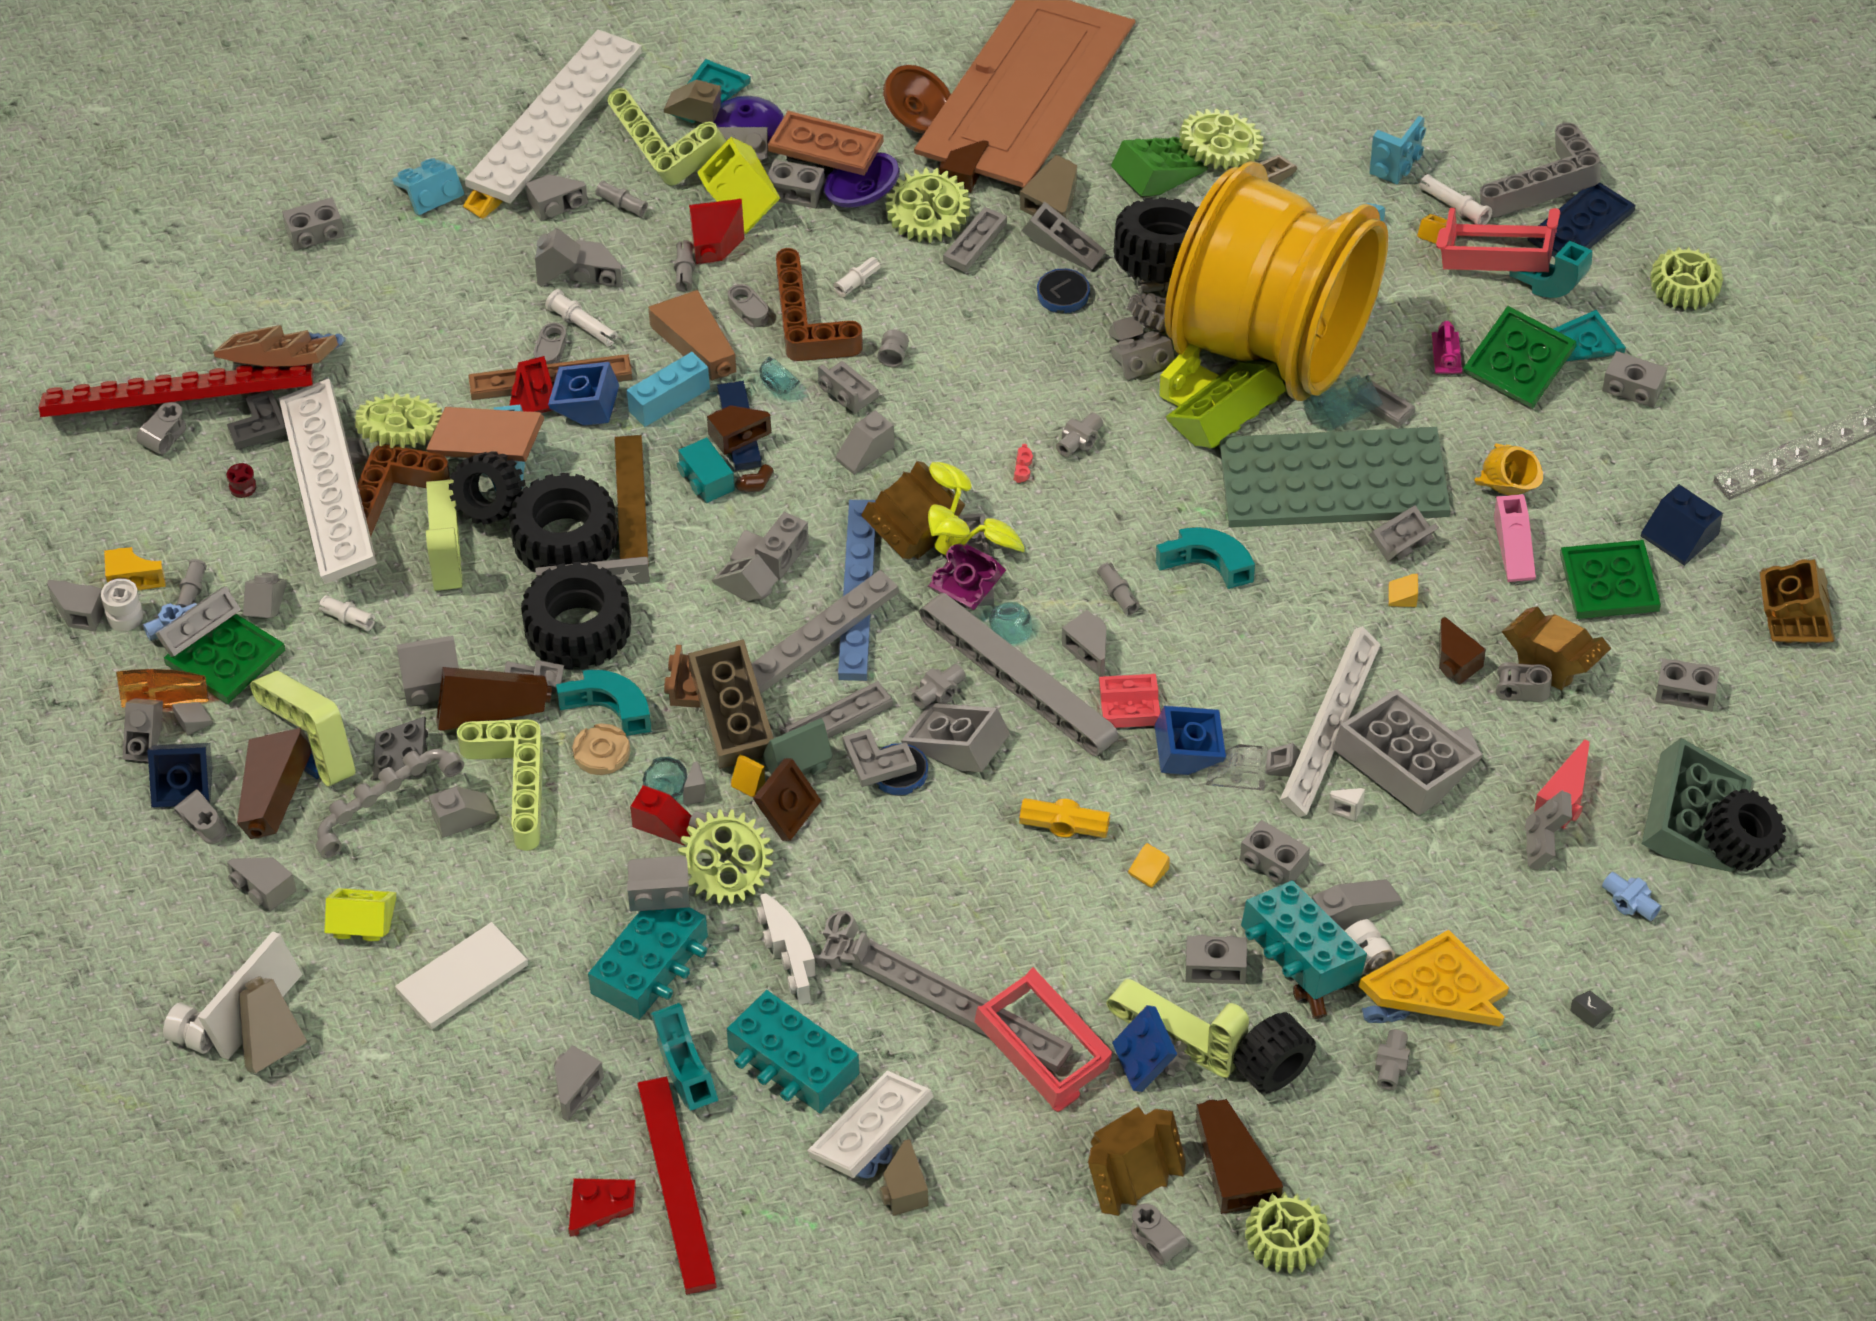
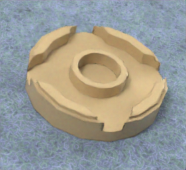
[572,723,631,775]

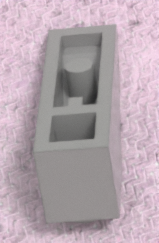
[1021,202,1106,271]
[1312,879,1402,930]

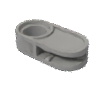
[728,284,769,327]
[533,323,567,364]

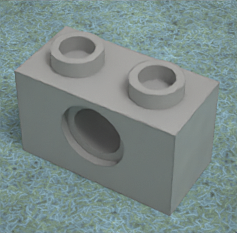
[1602,351,1668,408]
[1185,935,1247,984]

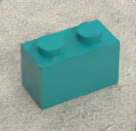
[677,437,735,503]

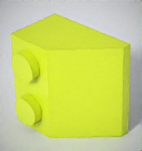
[324,888,397,941]

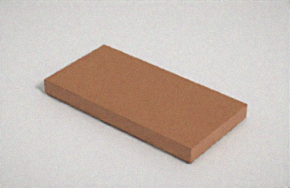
[768,111,884,175]
[426,407,544,462]

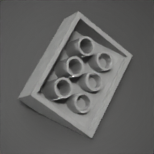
[1333,689,1483,815]

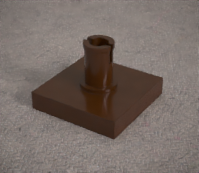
[752,758,822,841]

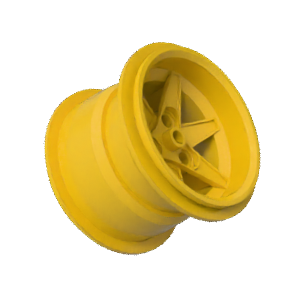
[1164,161,1388,401]

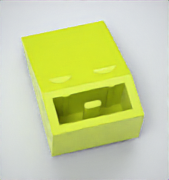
[697,137,780,234]

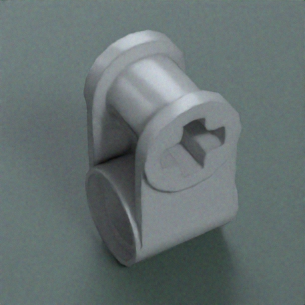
[137,402,186,455]
[1496,662,1552,702]
[174,789,227,844]
[1131,1204,1188,1265]

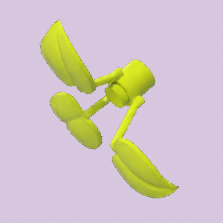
[928,461,1025,555]

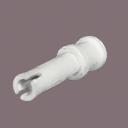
[1419,174,1492,225]
[545,289,618,347]

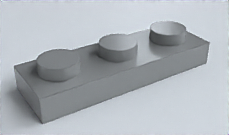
[943,207,1007,272]
[155,586,241,657]

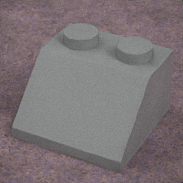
[397,635,459,706]

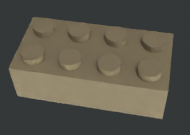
[688,639,774,769]

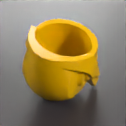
[1474,443,1543,496]

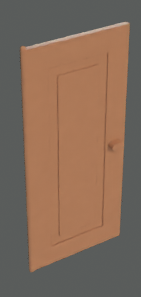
[914,0,1136,188]

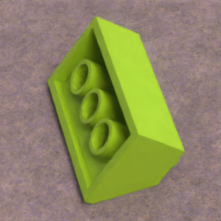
[1165,361,1286,448]

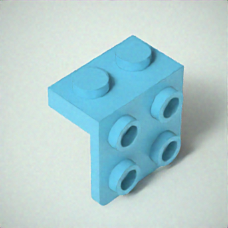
[1369,116,1426,184]
[392,158,465,215]

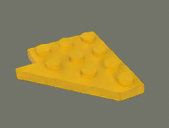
[1359,930,1509,1026]

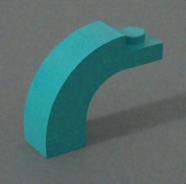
[1510,241,1592,298]
[1156,527,1255,589]
[556,670,652,736]
[651,1003,719,1111]

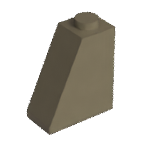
[1020,155,1077,220]
[239,976,307,1073]

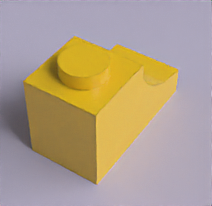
[104,547,166,590]

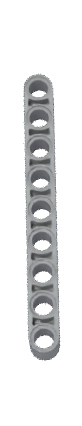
[919,593,1119,757]

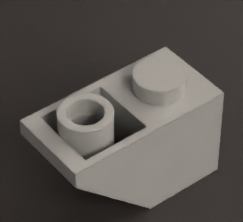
[526,174,588,221]
[569,240,623,287]
[243,573,287,618]
[47,579,105,631]
[123,698,163,762]
[227,857,296,912]

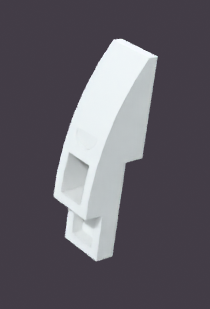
[756,893,816,1005]

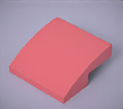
[1099,674,1160,728]

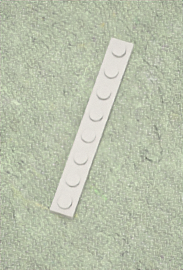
[1280,626,1380,818]

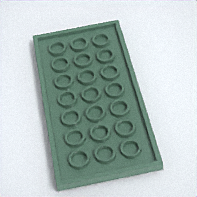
[1219,427,1451,528]

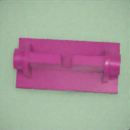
[1432,321,1462,374]

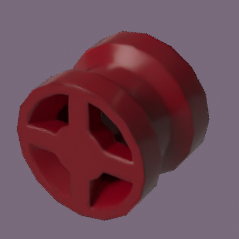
[226,463,257,498]

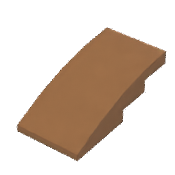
[213,325,338,366]

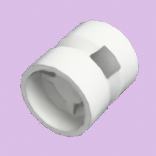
[101,578,143,631]
[1345,919,1395,976]
[163,1002,214,1054]

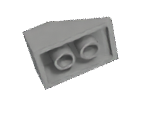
[901,703,1010,772]

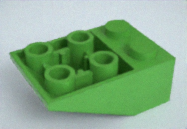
[1111,137,1208,196]

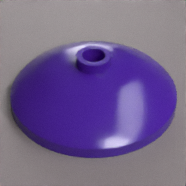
[714,96,784,143]
[824,152,900,208]

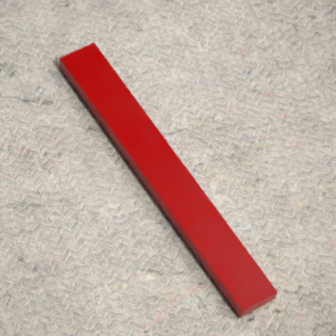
[637,1076,717,1295]

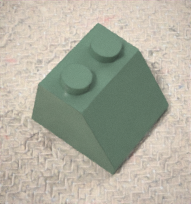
[762,718,833,776]

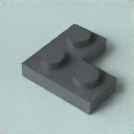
[227,390,287,450]

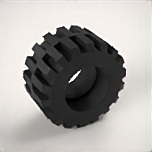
[449,451,526,525]
[1703,789,1786,871]
[1233,1012,1316,1094]

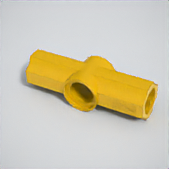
[1019,798,1110,838]

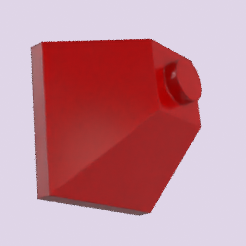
[689,199,745,264]

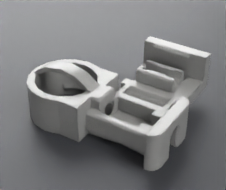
[813,911,870,969]

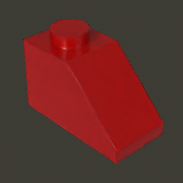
[630,785,692,846]

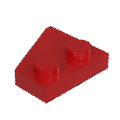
[509,356,553,413]
[569,1178,636,1236]

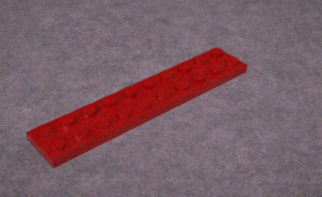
[39,364,314,417]

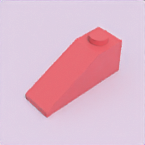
[1534,739,1590,829]

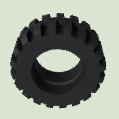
[1113,197,1199,284]
[509,473,618,572]
[521,562,631,670]

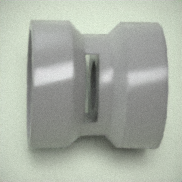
[877,330,909,368]

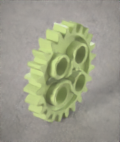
[1179,109,1264,171]
[886,168,970,243]
[355,393,442,448]
[677,809,773,905]

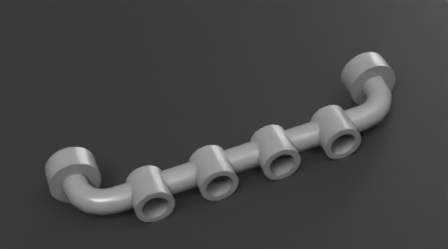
[316,749,465,858]

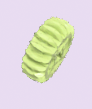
[1650,246,1723,311]
[1245,1191,1330,1274]

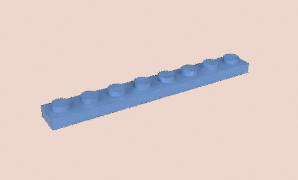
[838,500,876,681]

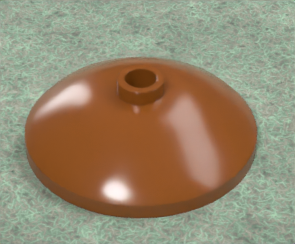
[883,65,951,134]

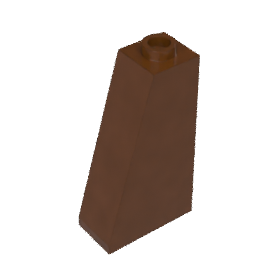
[436,667,552,731]
[237,728,312,839]
[1196,1099,1283,1214]

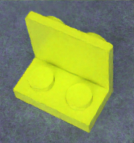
[1159,344,1232,407]

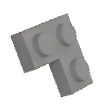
[842,729,917,787]
[1525,790,1572,871]

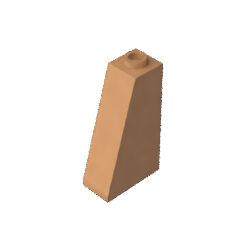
[648,290,736,381]

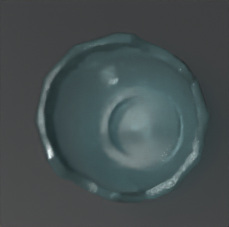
[759,357,800,395]
[989,602,1033,644]
[642,756,687,800]

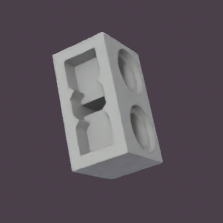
[768,159,825,209]
[282,197,344,251]
[755,512,809,581]
[1655,658,1720,712]
[1240,820,1310,884]

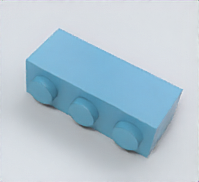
[627,352,710,427]

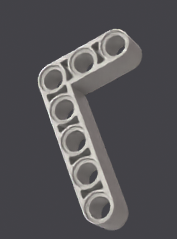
[1480,122,1601,218]

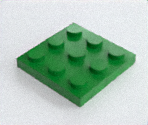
[1463,306,1577,409]
[1560,540,1661,619]
[164,614,285,704]

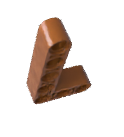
[776,248,863,361]
[357,444,450,537]

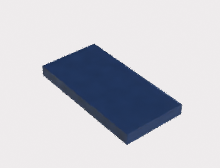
[1527,182,1636,258]

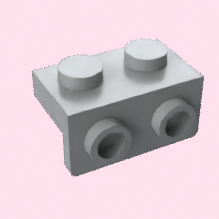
[1110,331,1175,380]
[818,361,879,413]
[1369,505,1439,562]

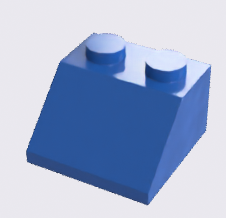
[548,362,619,425]
[1154,706,1226,775]

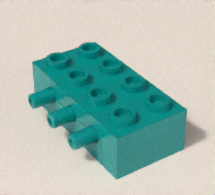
[1241,880,1367,1000]
[588,907,708,1020]
[726,990,860,1114]

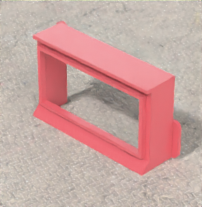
[1436,208,1560,272]
[974,967,1112,1112]

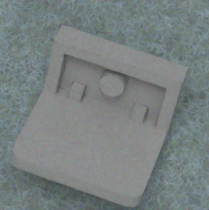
[627,856,690,912]

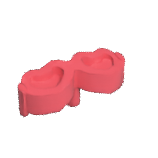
[1013,444,1033,483]

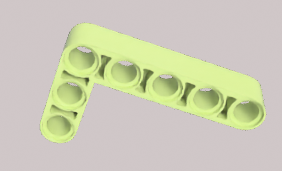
[608,88,726,186]
[426,479,462,591]
[250,670,355,787]
[457,719,543,851]
[1106,979,1249,1078]

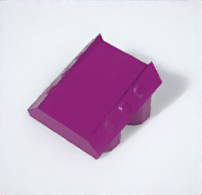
[928,544,1006,610]

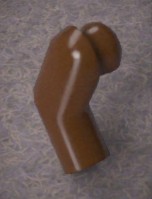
[735,464,774,492]
[1293,984,1327,1019]

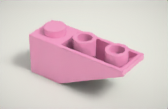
[1494,494,1536,582]

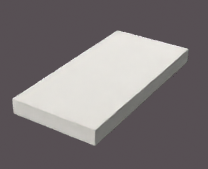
[395,922,528,1030]
[197,931,303,1060]
[807,1070,934,1178]

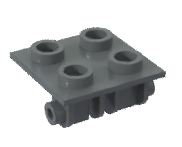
[373,716,428,781]

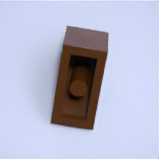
[939,140,989,193]
[707,405,772,455]
[1439,616,1486,685]

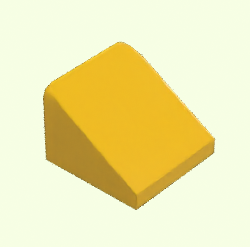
[463,190,503,219]
[1417,214,1447,244]
[1388,574,1418,607]
[731,754,765,797]
[1128,843,1170,888]

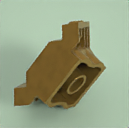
[861,461,965,559]
[1760,559,1835,643]
[1502,606,1611,691]
[1088,1107,1186,1216]

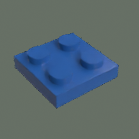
[1112,1005,1178,1092]

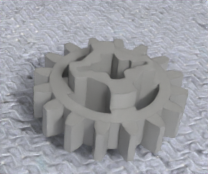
[1127,293,1166,333]

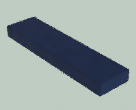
[717,381,762,471]

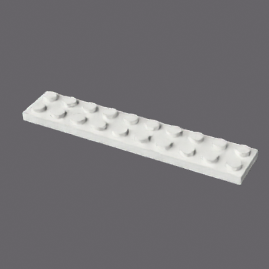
[465,29,642,203]
[279,378,377,584]

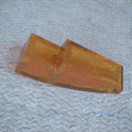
[116,669,209,709]

